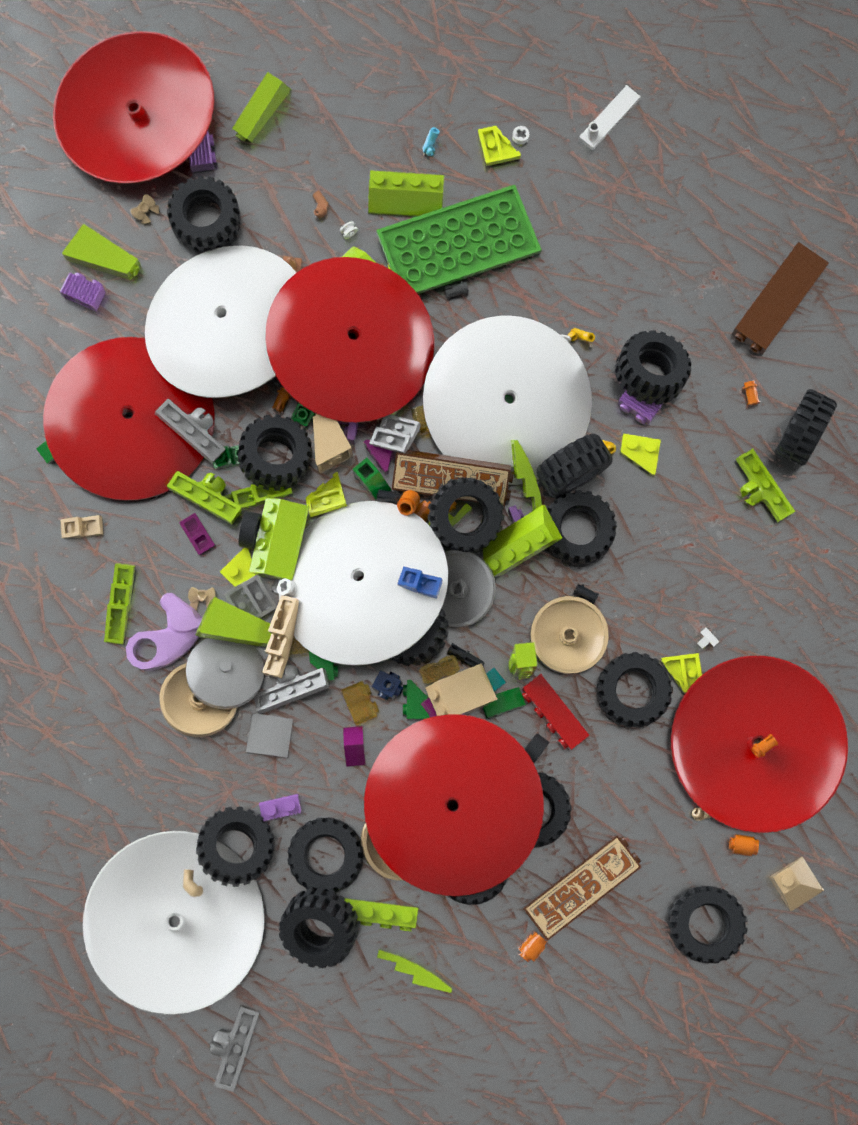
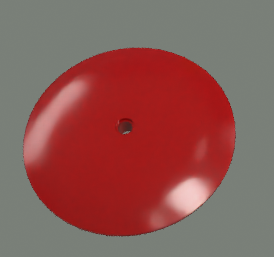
[53,31,214,184]
[265,257,434,423]
[43,337,215,500]
[671,656,848,833]
[364,714,544,896]

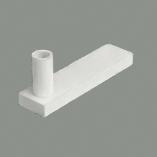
[579,85,641,151]

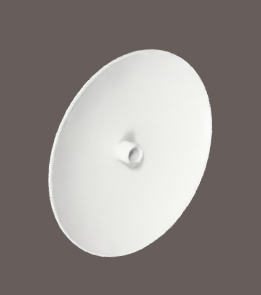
[145,246,296,398]
[423,316,592,485]
[279,501,448,665]
[83,831,264,1014]

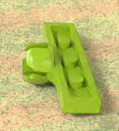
[736,449,795,522]
[167,471,242,525]

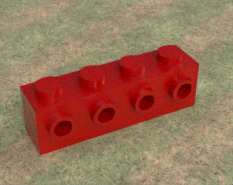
[521,674,590,751]

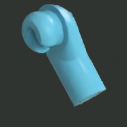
[422,127,440,156]

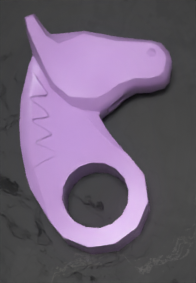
[126,593,203,671]

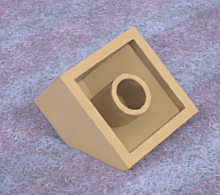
[769,856,824,911]

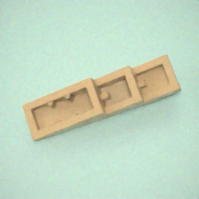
[262,595,299,679]

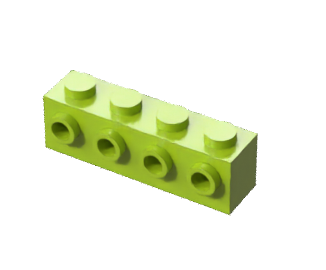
[509,642,537,680]
[345,898,418,931]

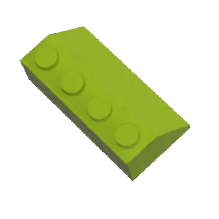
[368,170,444,217]
[249,498,309,580]
[483,505,563,577]

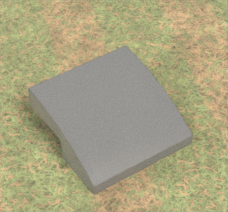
[369,415,421,454]
[223,574,277,618]
[246,713,293,758]

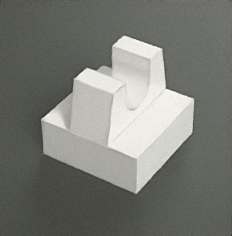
[697,628,719,649]

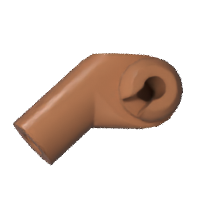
[312,191,329,218]

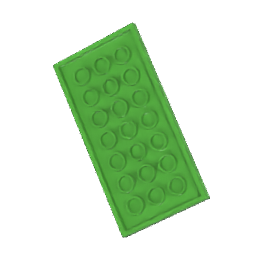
[376,184,542,294]

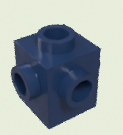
[371,670,403,701]

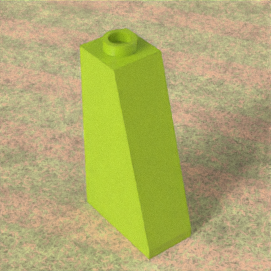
[232,72,291,142]
[62,224,141,280]
[195,597,271,647]

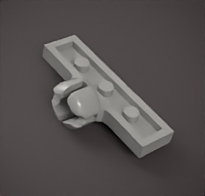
[155,399,225,464]
[254,665,329,714]
[209,1006,259,1092]

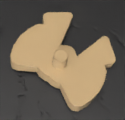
[130,195,159,224]
[188,587,216,610]

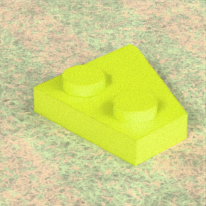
[478,126,521,166]
[620,433,661,476]
[305,472,347,517]
[220,548,255,587]
[661,653,702,695]

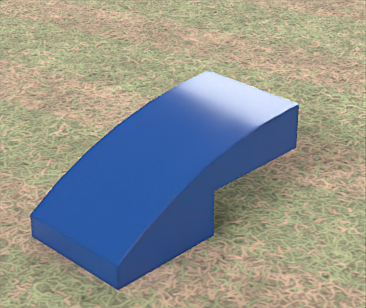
[397,566,443,599]

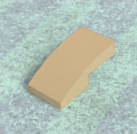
[60,515,103,539]

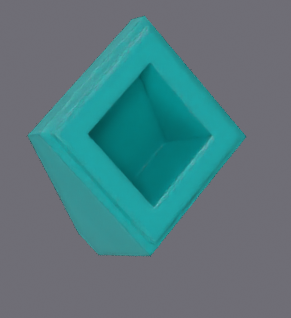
[486,668,506,692]

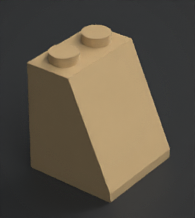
[313,414,353,474]
[426,663,497,716]

